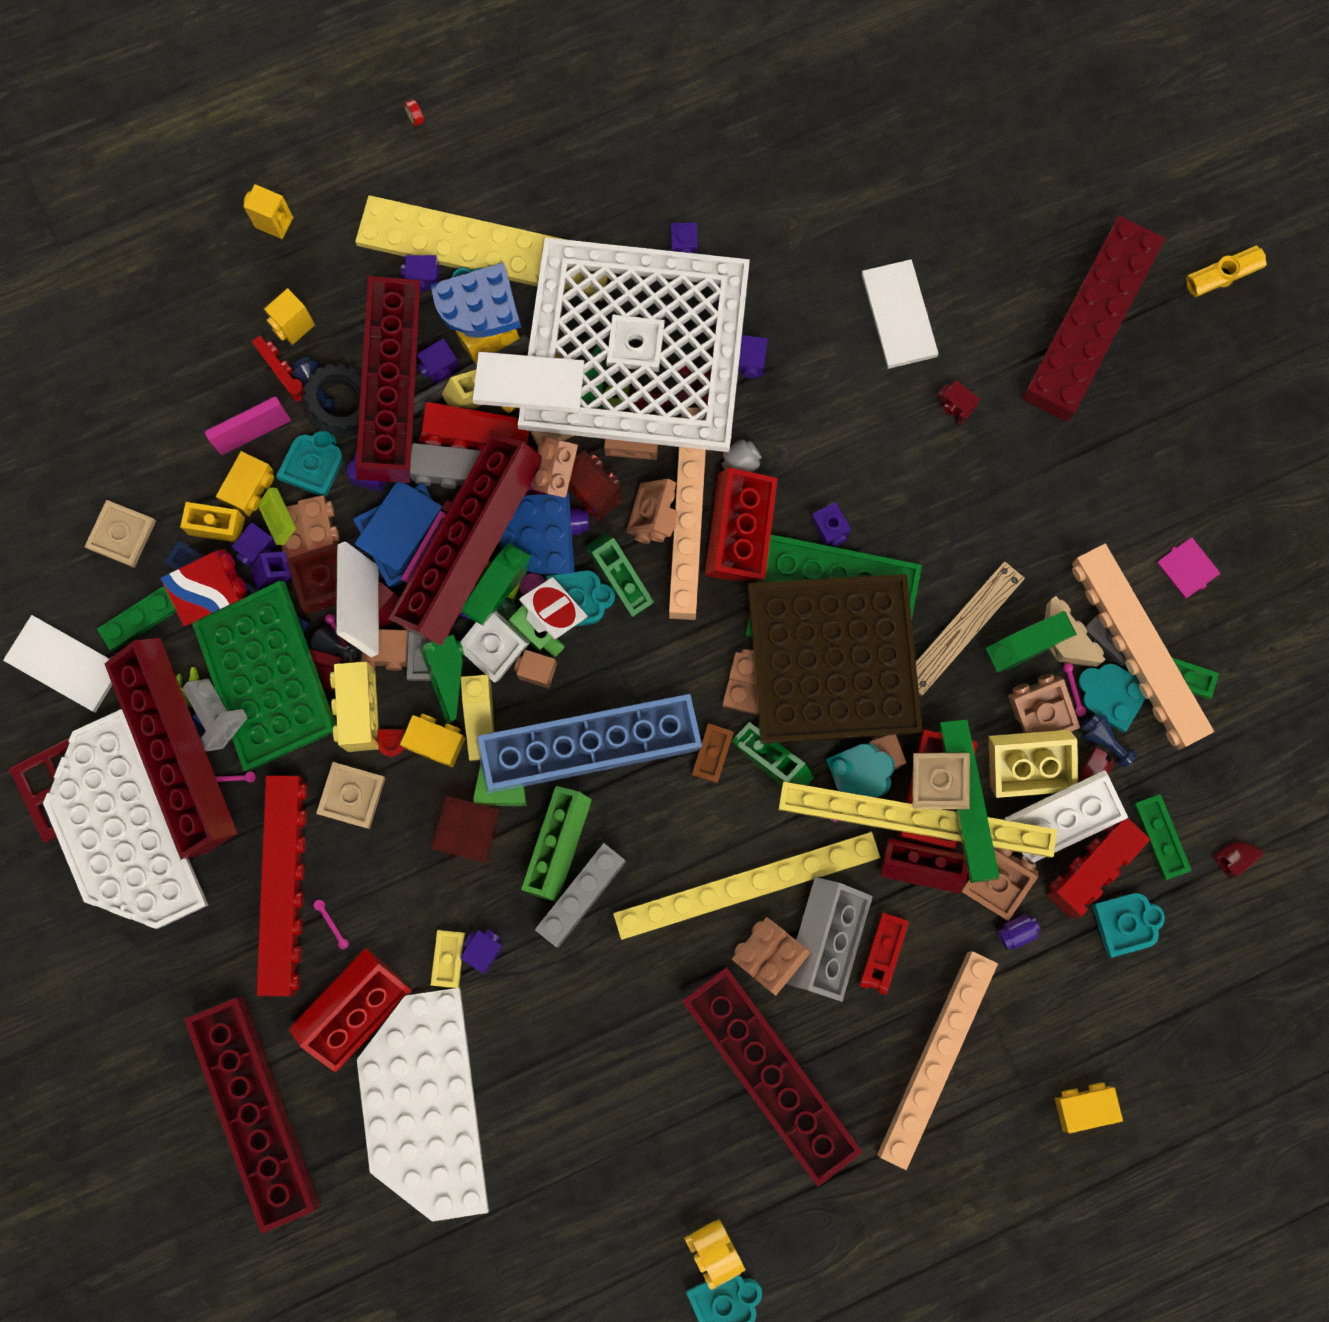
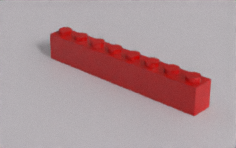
[257,776,308,996]

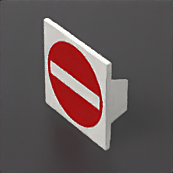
[519,577,588,640]

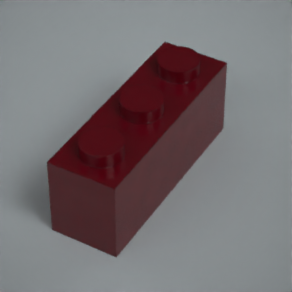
[880,839,968,894]

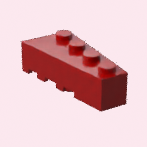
[417,402,529,451]
[1046,818,1151,919]

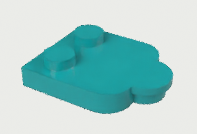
[276,431,343,498]
[546,571,615,627]
[1079,664,1146,733]
[826,743,895,798]
[1092,893,1165,958]
[685,1275,762,1322]

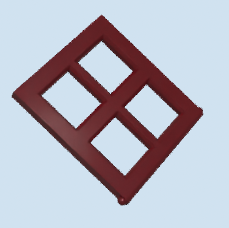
[8,737,70,843]

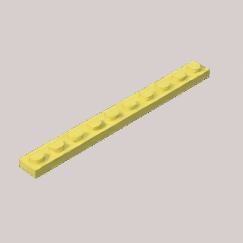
[778,782,1057,858]
[613,832,880,940]

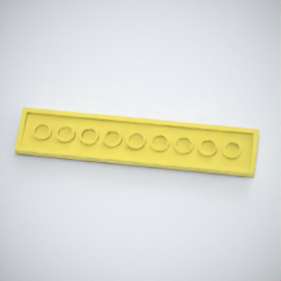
[355,196,608,301]

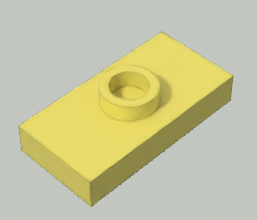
[431,930,465,988]

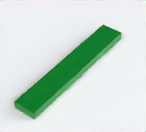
[939,720,1000,883]

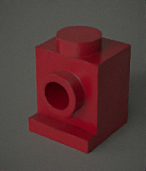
[937,380,981,426]

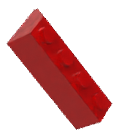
[705,467,778,581]
[288,948,412,1072]

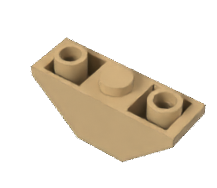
[1045,596,1106,667]

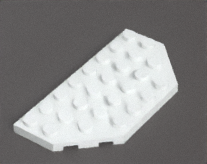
[43,709,208,929]
[357,988,489,1221]

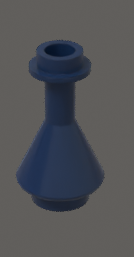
[292,357,335,413]
[1080,713,1136,767]

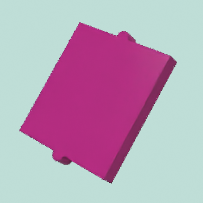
[1157,537,1220,599]

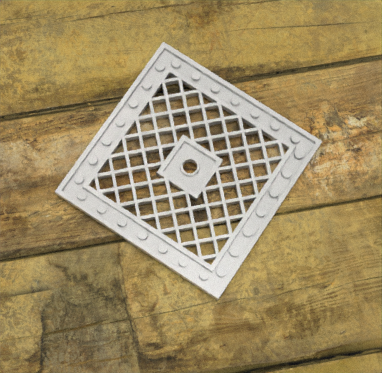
[518,238,750,452]

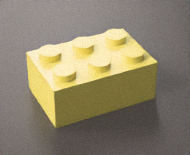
[330,662,379,752]
[989,730,1078,798]

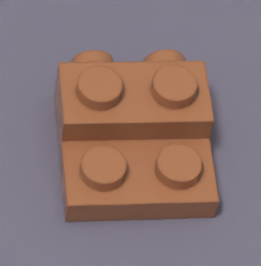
[532,436,578,498]
[626,479,678,544]
[282,495,340,561]
[722,649,758,716]
[1008,673,1080,733]
[962,848,1038,921]
[732,917,811,996]

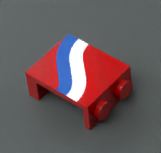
[161,549,248,626]

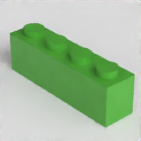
[521,786,592,902]

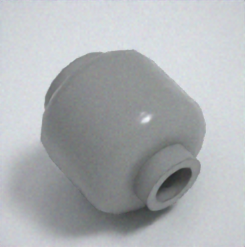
[722,440,762,472]

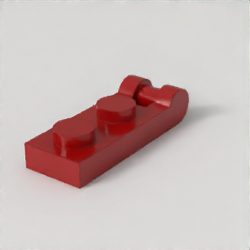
[252,336,304,402]
[859,913,909,995]

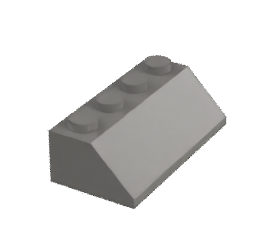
[786,877,873,1002]

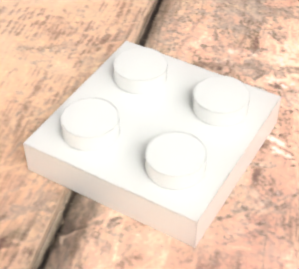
[460,611,530,683]

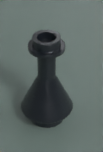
[310,627,363,663]

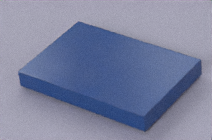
[355,482,442,574]

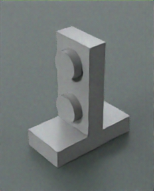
[182,679,247,752]

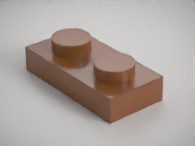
[692,724,734,784]

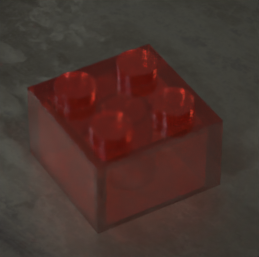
[568,450,621,522]
[287,542,338,615]
[431,796,502,865]

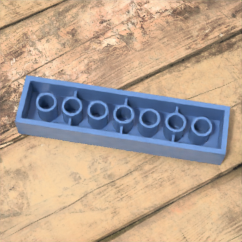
[476,694,702,794]

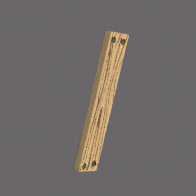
[916,561,1025,697]

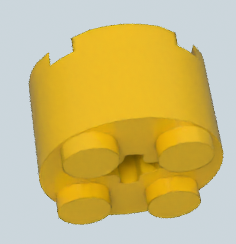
[684,1219,746,1290]

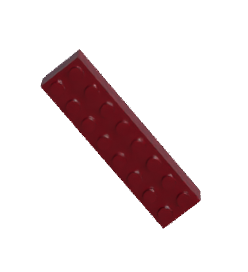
[1022,216,1165,422]
[356,276,420,483]
[389,433,542,646]
[104,638,238,860]
[682,968,863,1187]
[184,997,321,1234]

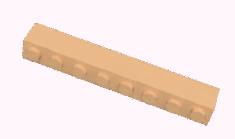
[669,407,706,620]
[1072,543,1214,750]
[877,951,998,1170]

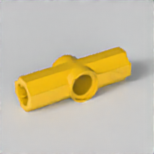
[1186,245,1267,297]

